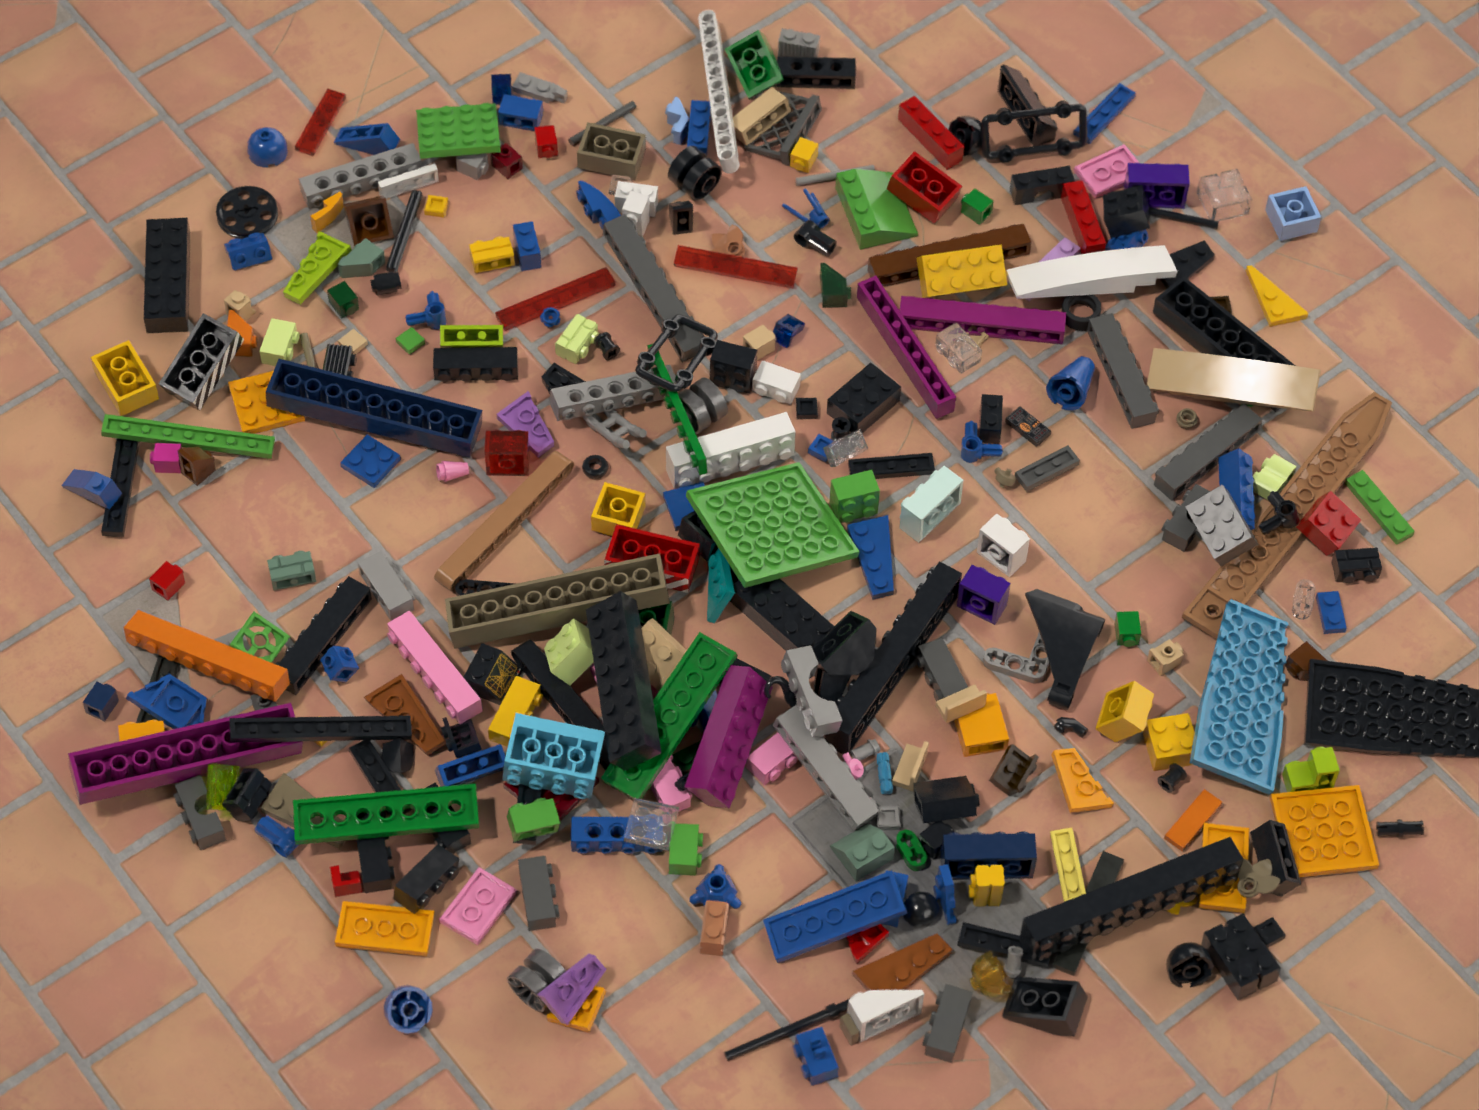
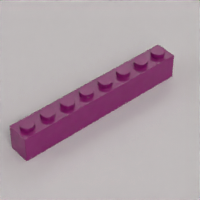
[857,276,956,419]
[900,296,1066,345]

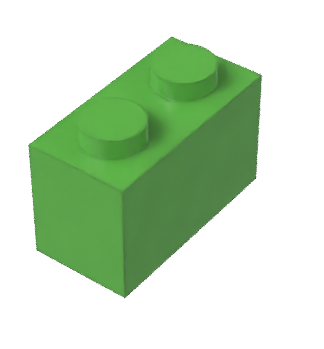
[507,798,560,842]
[669,823,703,876]

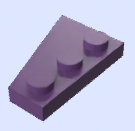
[496,391,554,458]
[537,954,607,1025]

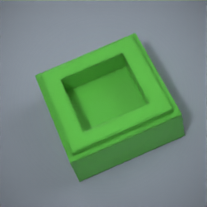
[396,327,425,355]

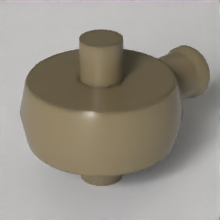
[995,467,1016,488]

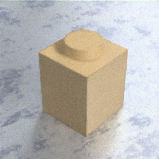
[743,325,776,360]

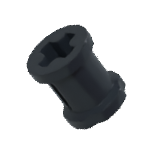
[594,332,620,360]
[831,417,851,442]
[1157,763,1187,793]

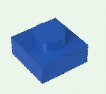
[808,434,836,462]

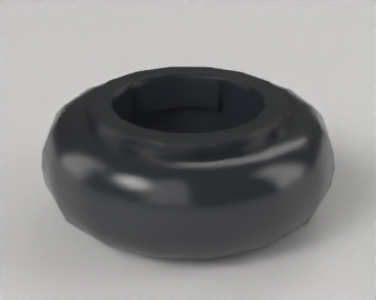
[582,455,608,479]

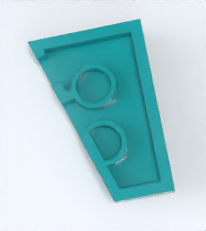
[707,548,735,623]

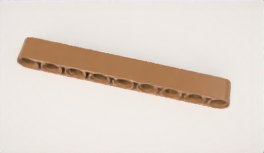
[434,451,574,592]

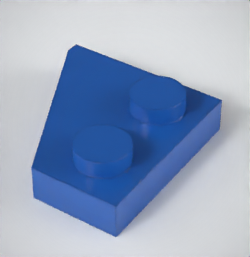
[933,864,956,926]

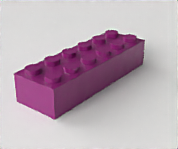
[685,665,773,809]

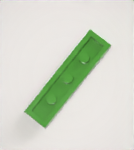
[1345,470,1415,545]

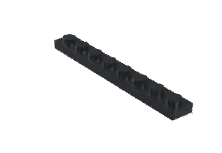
[229,716,412,743]

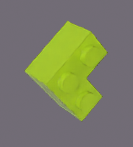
[1282,747,1340,792]

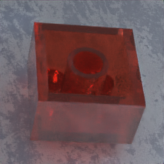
[485,430,530,476]

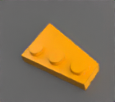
[1051,748,1114,813]

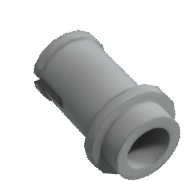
[850,739,881,761]
[1003,946,1023,977]

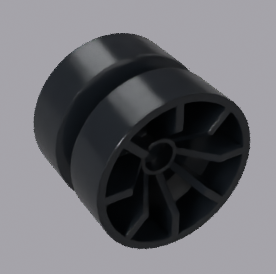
[668,146,722,200]

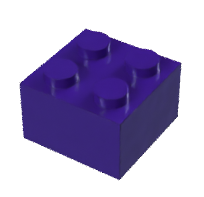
[957,565,1011,625]

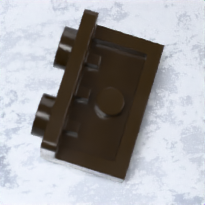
[989,744,1039,796]

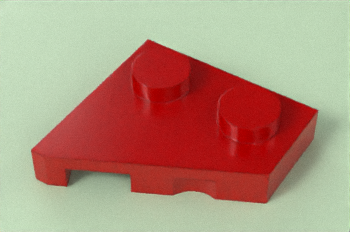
[846,924,889,964]

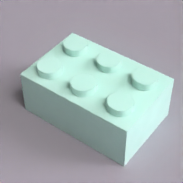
[899,466,964,543]

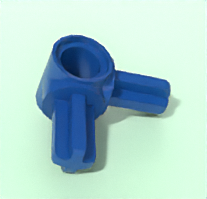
[405,291,447,329]
[961,421,1002,463]

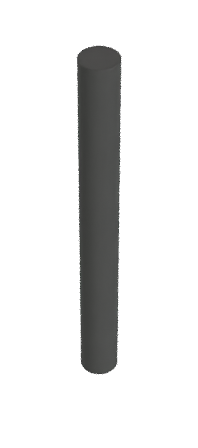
[568,101,636,146]

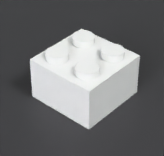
[977,514,1030,577]

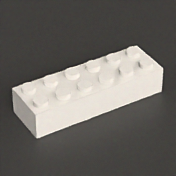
[666,412,796,489]

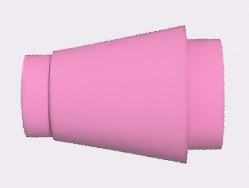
[436,461,469,482]

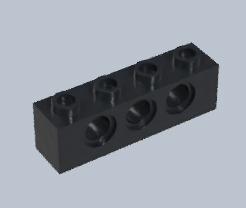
[776,56,856,89]

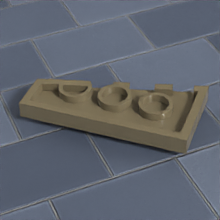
[261,773,345,849]

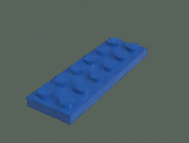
[763,870,907,963]

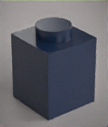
[83,682,119,722]

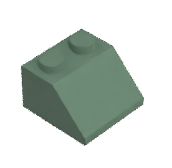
[830,824,895,882]

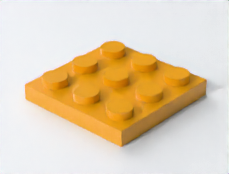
[228,371,305,434]

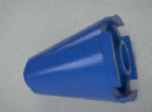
[1046,356,1095,411]

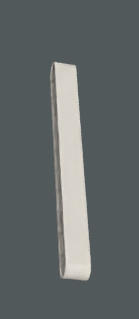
[698,10,740,174]

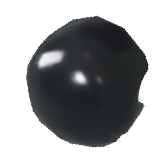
[903,891,940,926]

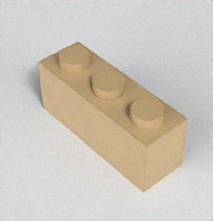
[733,87,791,146]

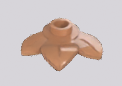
[709,224,745,261]

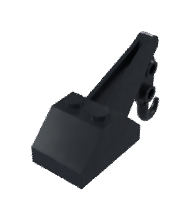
[764,611,877,708]

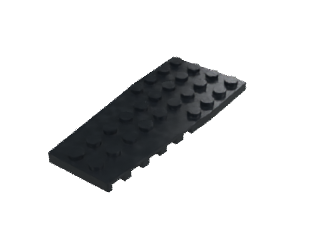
[1304,659,1479,758]

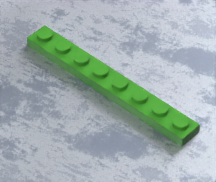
[101,414,275,459]

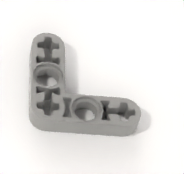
[983,633,1049,684]

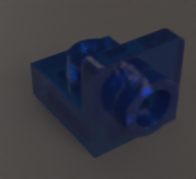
[773,314,805,348]

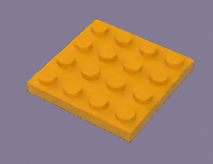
[1270,785,1379,877]

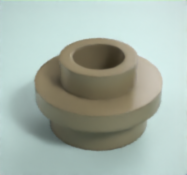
[1176,408,1198,429]

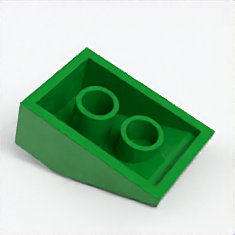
[725,29,783,100]

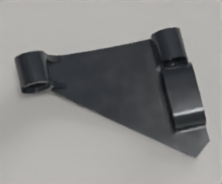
[1025,589,1105,711]

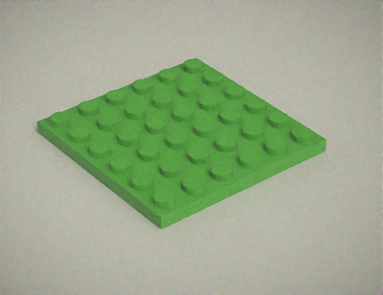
[686,462,860,588]

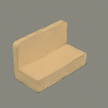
[935,684,987,723]
[892,741,929,791]

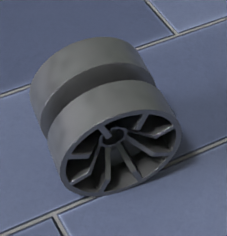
[678,377,728,434]
[507,948,566,1012]

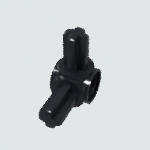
[1259,491,1300,534]

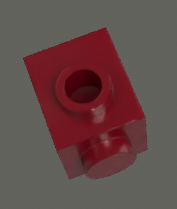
[491,143,523,179]

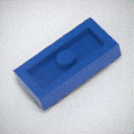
[1316,591,1347,634]

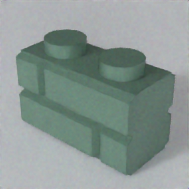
[267,551,316,591]

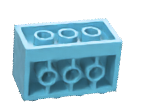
[502,713,605,799]

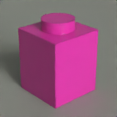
[150,443,182,473]

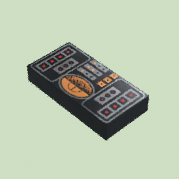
[1005,406,1051,447]

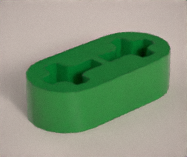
[896,830,927,871]

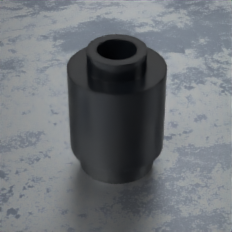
[370,271,402,295]

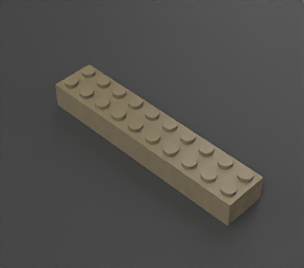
[445,554,670,649]

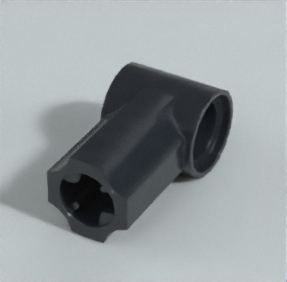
[794,220,837,256]

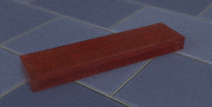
[295,88,346,156]

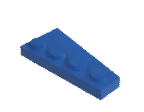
[847,515,894,600]

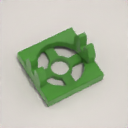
[229,611,290,663]

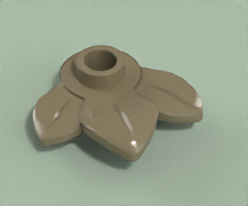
[1238,859,1280,898]

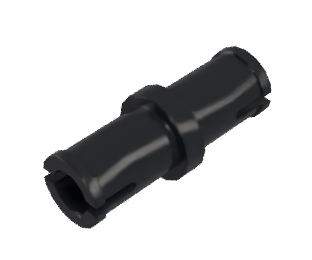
[1376,819,1424,837]

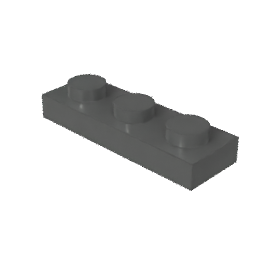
[1015,445,1080,492]

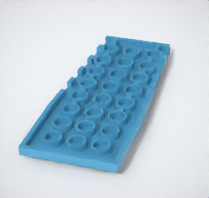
[1190,599,1288,795]

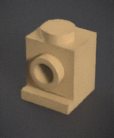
[224,290,256,321]
[1147,639,1183,676]

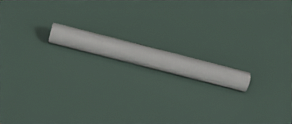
[795,165,875,186]

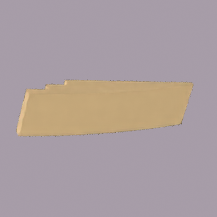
[1147,348,1321,412]

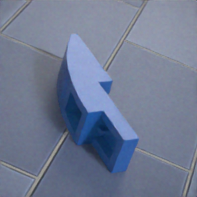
[576,180,621,230]

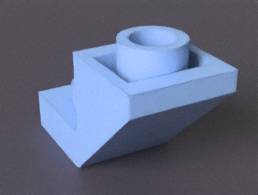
[665,97,689,145]

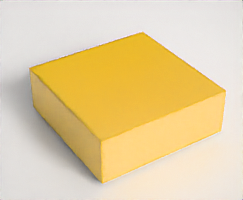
[424,195,449,218]

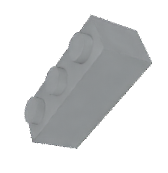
[358,551,415,621]

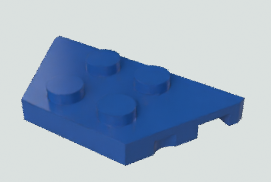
[126,674,207,729]

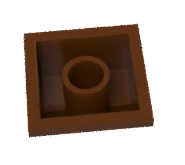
[343,196,394,246]

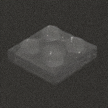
[624,798,679,851]

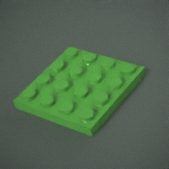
[416,103,501,159]

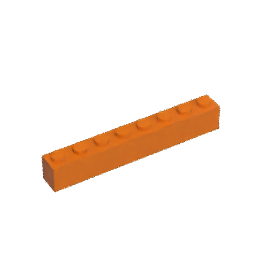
[124,610,290,702]

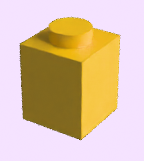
[790,137,818,173]

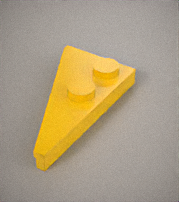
[1246,265,1308,327]

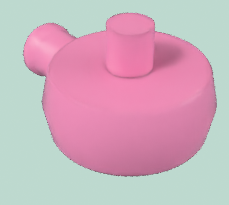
[842,752,864,779]

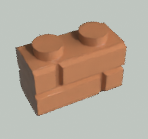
[700,900,729,956]

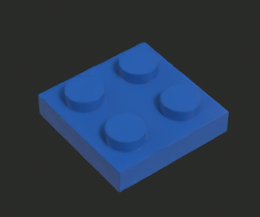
[340,434,401,488]

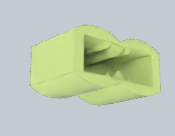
[1253,454,1296,500]

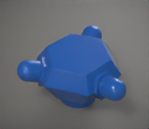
[689,864,741,909]

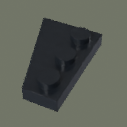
[1160,240,1215,289]

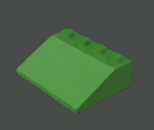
[835,169,918,250]

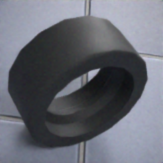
[1061,295,1101,331]

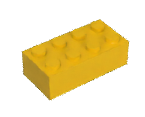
[917,245,1007,298]

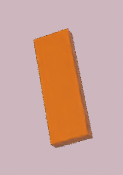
[1164,789,1222,852]

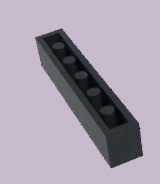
[276,576,372,695]

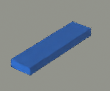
[1073,83,1136,144]

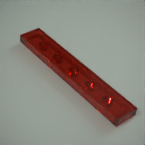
[673,245,798,289]
[495,267,616,331]

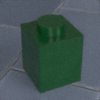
[327,281,359,319]

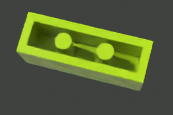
[440,325,503,348]

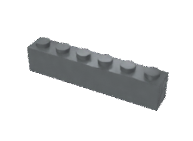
[1087,313,1159,429]
[1154,404,1262,501]

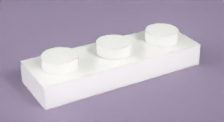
[378,163,439,199]

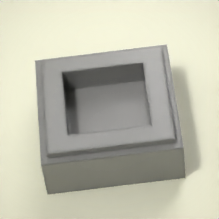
[876,806,900,830]

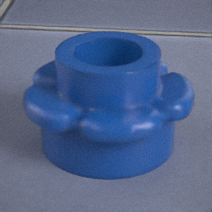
[540,307,561,327]

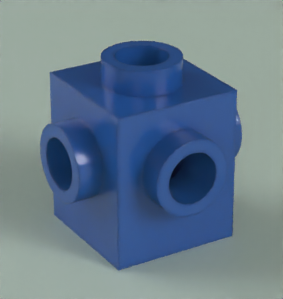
[320,646,359,682]

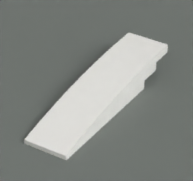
[1006,246,1177,299]

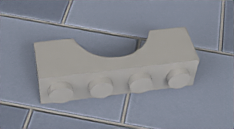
[781,646,843,737]

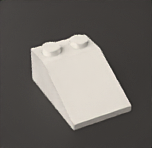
[847,990,924,1043]

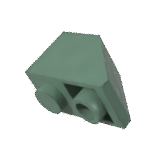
[338,238,385,278]

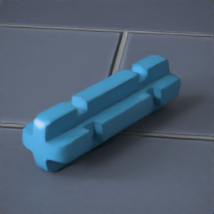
[876,752,893,795]

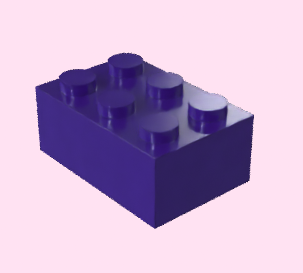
[1123,163,1190,209]

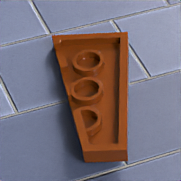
[364,674,446,756]
[852,933,953,991]

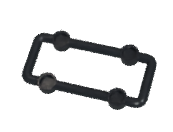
[981,100,1087,163]
[635,314,718,392]

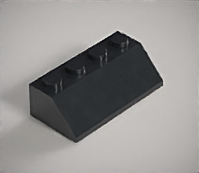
[997,65,1057,146]

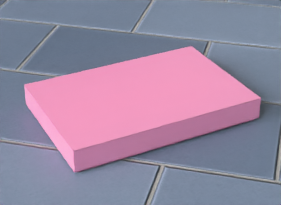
[1074,144,1139,199]
[439,867,517,945]

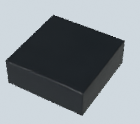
[796,398,818,419]
[1254,917,1286,948]

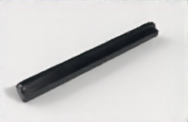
[386,190,422,273]

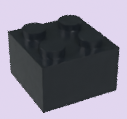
[1103,185,1150,238]
[710,340,757,394]

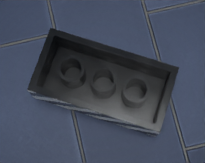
[159,313,244,410]

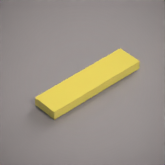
[1050,828,1086,902]

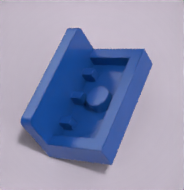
[224,233,272,270]

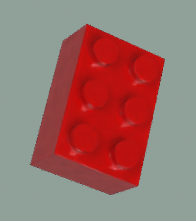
[887,151,963,224]

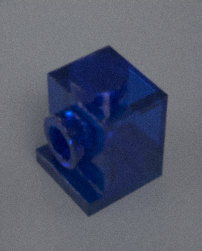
[491,74,512,105]

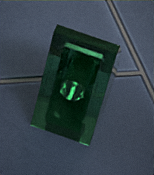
[820,263,851,308]

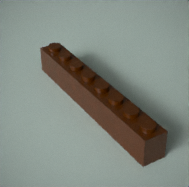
[867,223,1032,287]

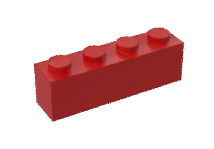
[898,96,964,170]
[1061,180,1106,254]

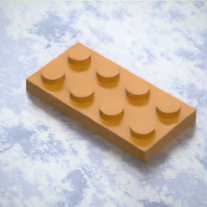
[1199,823,1249,913]
[335,901,435,956]

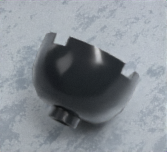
[948,116,982,156]
[1166,942,1214,987]

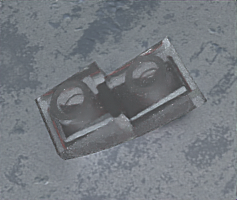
[823,429,868,467]

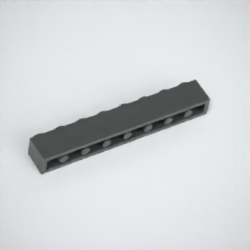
[603,214,705,362]

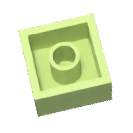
[544,618,594,685]

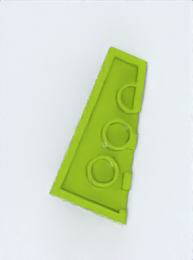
[283,231,352,305]

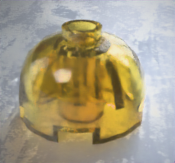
[969,950,1012,998]

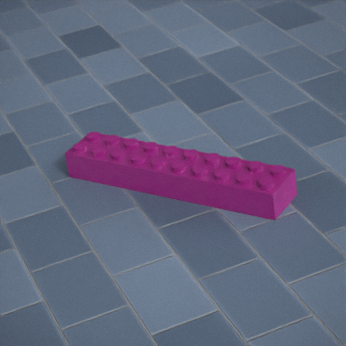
[68,703,303,805]

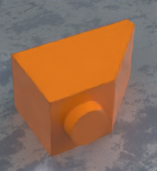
[227,310,257,356]

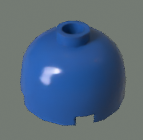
[247,127,288,168]
[384,985,432,1034]

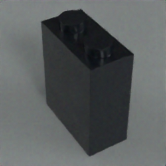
[913,776,980,823]

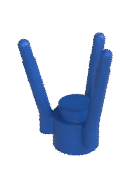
[782,188,830,229]

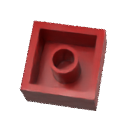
[1296,491,1361,556]

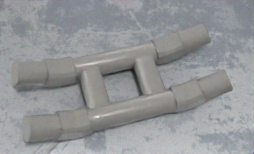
[582,410,647,449]

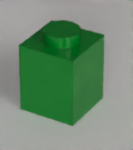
[961,188,994,225]
[1114,611,1141,647]

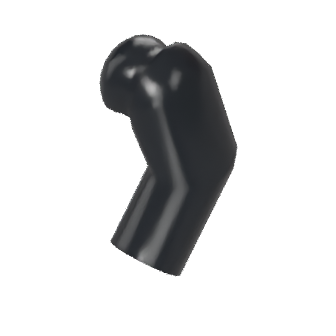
[1054,717,1088,738]

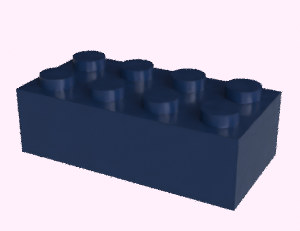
[940,831,1037,880]

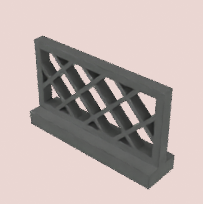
[745,91,822,166]

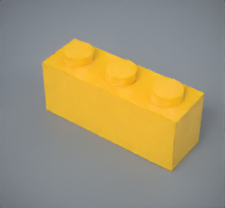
[488,676,543,747]

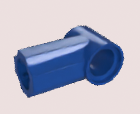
[255,815,298,858]

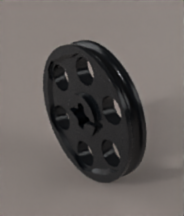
[216,186,278,239]

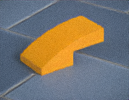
[310,192,344,233]

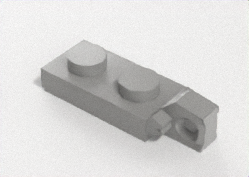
[512,72,568,103]

